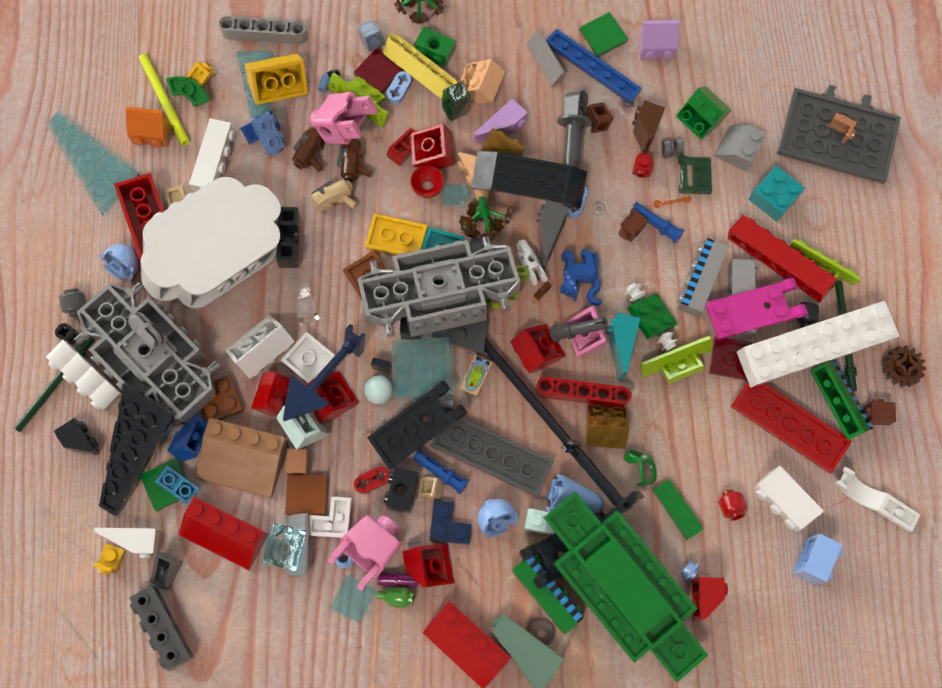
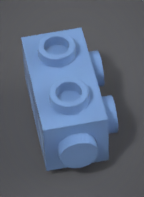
[250,111,285,155]

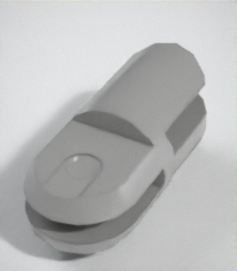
[128,312,168,350]

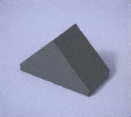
[150,551,183,590]

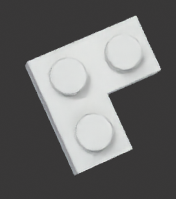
[309,496,352,538]

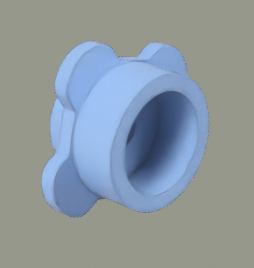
[680,561,699,580]

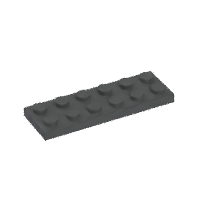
[430,411,554,497]

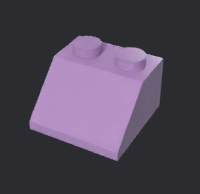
[638,20,680,60]

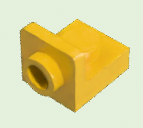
[186,61,217,87]
[93,543,126,575]

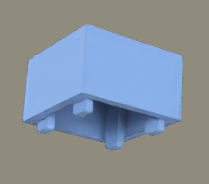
[792,533,843,585]

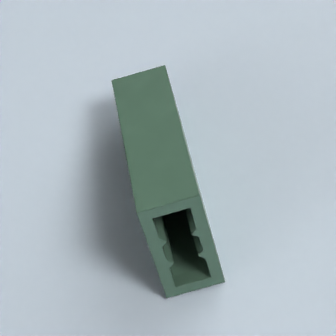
[491,614,565,688]

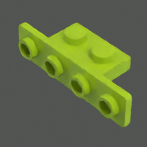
[328,73,389,128]
[789,239,861,286]
[640,336,712,384]

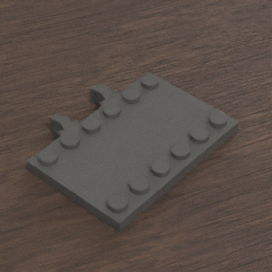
[777,85,901,184]

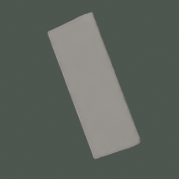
[527,30,564,86]
[287,513,309,576]

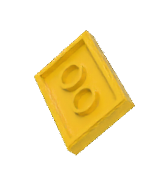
[365,213,428,256]

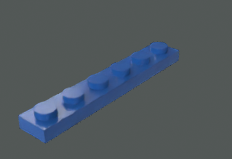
[546,29,642,104]

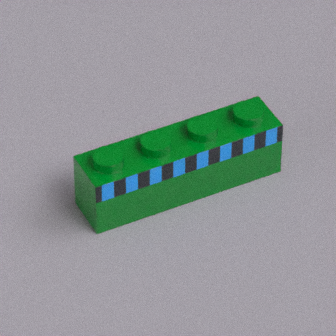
[810,360,873,440]
[511,555,584,635]

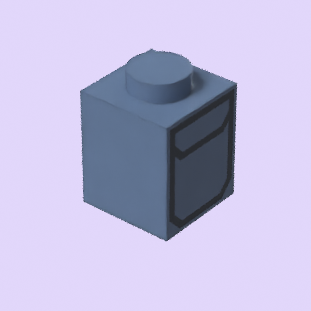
[357,19,385,52]

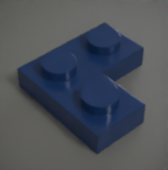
[429,500,471,545]

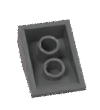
[537,200,569,270]

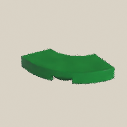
[166,76,212,107]

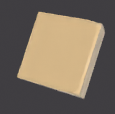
[418,477,444,500]

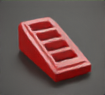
[387,127,416,166]

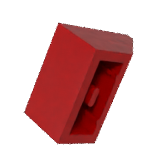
[251,372,306,417]

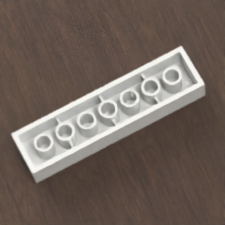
[737,301,900,388]

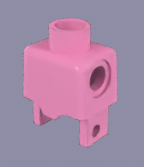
[310,92,378,145]
[327,515,400,591]

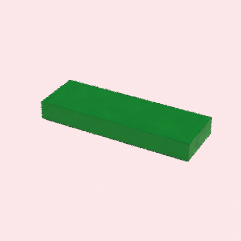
[652,479,704,541]

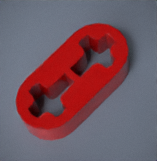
[354,467,390,494]

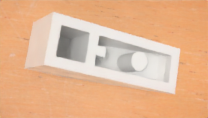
[94,528,161,559]

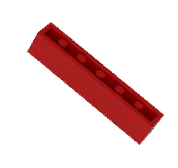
[727,215,837,303]

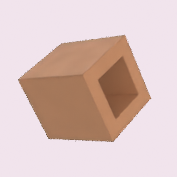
[286,446,309,475]

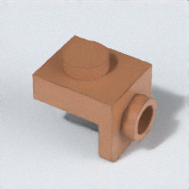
[828,113,857,144]

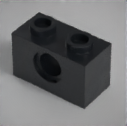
[384,467,419,514]

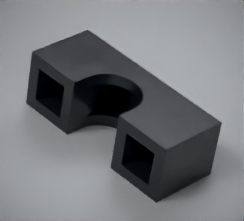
[276,207,300,268]

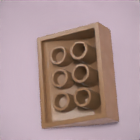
[195,418,289,498]

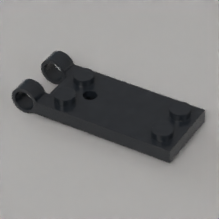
[367,380,468,470]
[519,512,605,589]

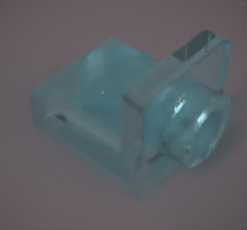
[442,183,469,207]

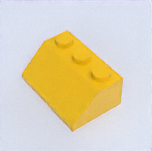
[245,54,308,105]

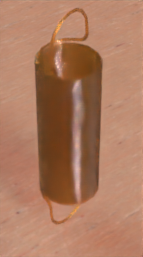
[531,279,554,303]

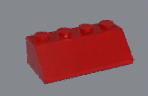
[179,497,269,571]
[423,601,511,688]

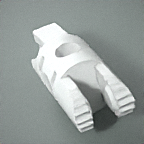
[516,239,548,286]

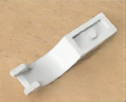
[836,467,920,532]

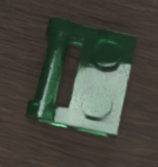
[678,156,712,194]

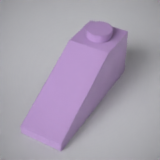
[473,99,528,144]

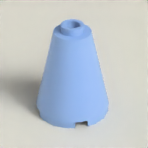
[546,474,604,515]

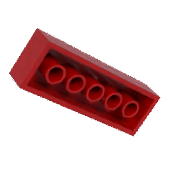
[114,173,164,262]

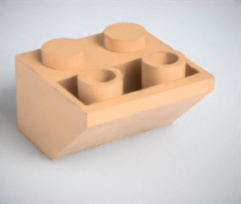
[455,59,505,104]

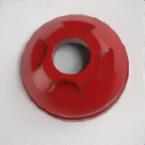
[410,165,444,198]

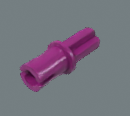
[377,572,418,587]

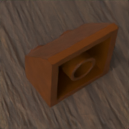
[632,100,665,153]

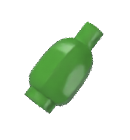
[376,587,414,608]

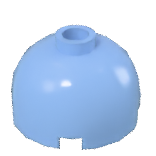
[100,244,140,281]
[478,499,519,537]

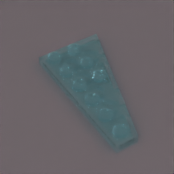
[46,111,140,216]

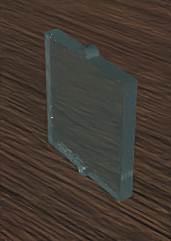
[330,576,376,623]

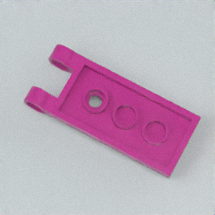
[705,278,808,340]

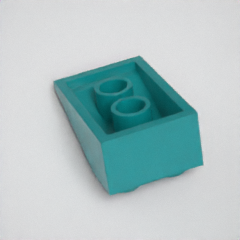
[607,312,640,382]

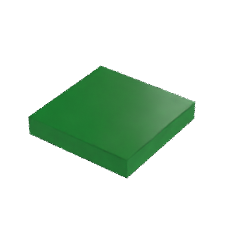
[579,12,628,57]
[140,458,186,512]

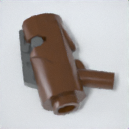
[292,127,324,172]
[337,139,373,182]

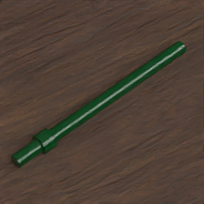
[835,281,857,392]
[14,336,95,432]

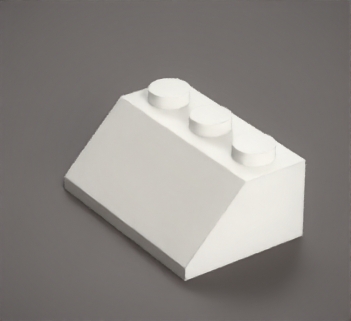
[225,315,295,379]
[753,466,824,532]

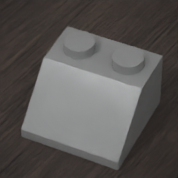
[714,125,767,172]

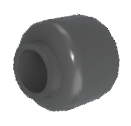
[59,288,86,317]

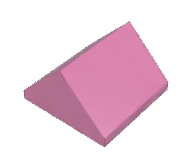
[564,306,608,357]

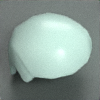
[364,375,395,405]

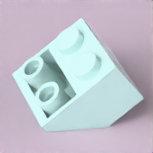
[276,406,329,450]

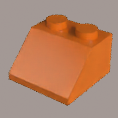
[125,106,172,148]

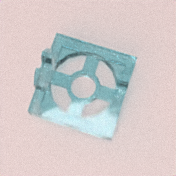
[261,523,306,571]

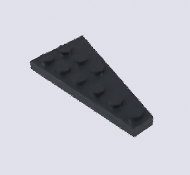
[99,383,176,517]

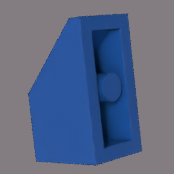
[167,415,207,462]

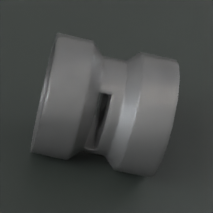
[661,138,684,159]

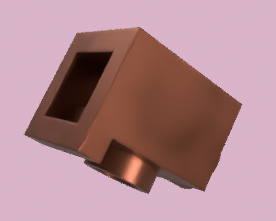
[586,102,613,134]
[619,209,648,242]

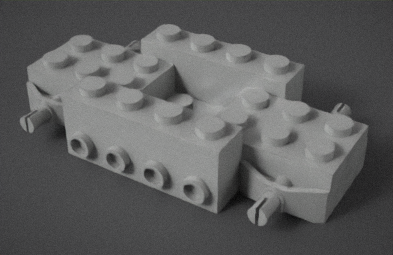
[358,236,520,337]
[74,282,220,423]

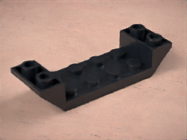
[471,151,587,208]

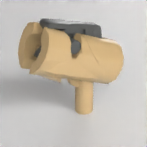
[310,179,357,212]

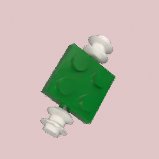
[625,283,678,352]

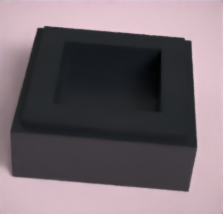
[371,357,392,374]

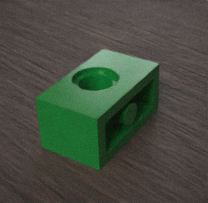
[414,27,456,67]

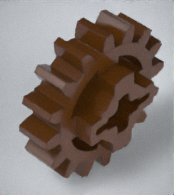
[882,345,927,388]

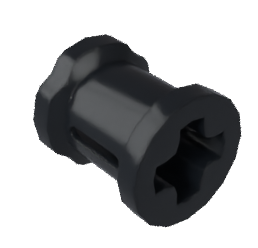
[55,323,78,345]

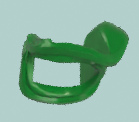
[624,450,657,486]

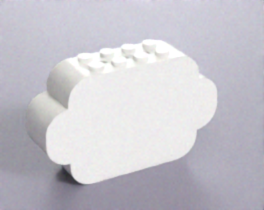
[141,177,281,308]

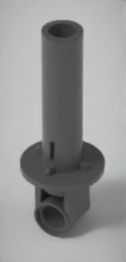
[557,90,592,169]

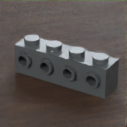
[130,585,194,671]

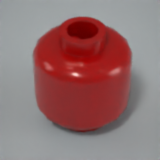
[718,489,748,521]

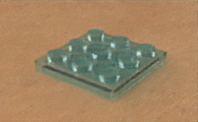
[392,337,452,399]

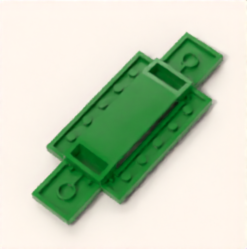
[543,491,708,683]

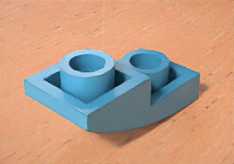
[155,466,200,505]

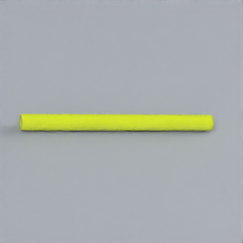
[139,54,190,146]

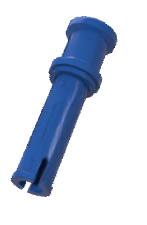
[630,202,685,244]
[412,449,469,495]

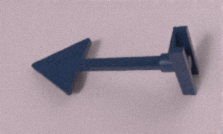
[283,324,366,421]

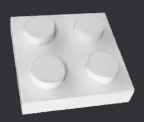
[281,332,335,383]

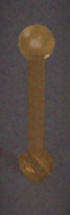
[653,195,691,208]

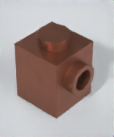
[863,399,896,425]

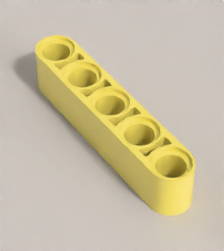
[383,34,458,101]

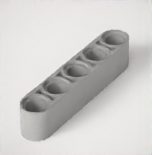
[219,16,308,44]

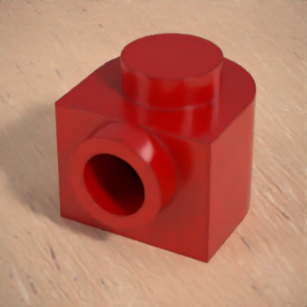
[632,153,653,178]

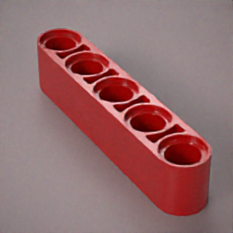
[536,377,632,408]

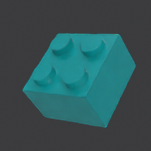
[748,165,805,222]

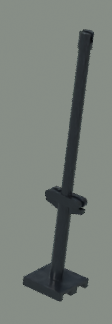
[485,337,645,520]

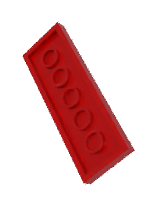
[730,381,852,474]

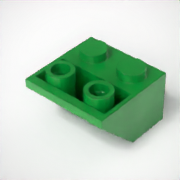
[676,86,732,140]

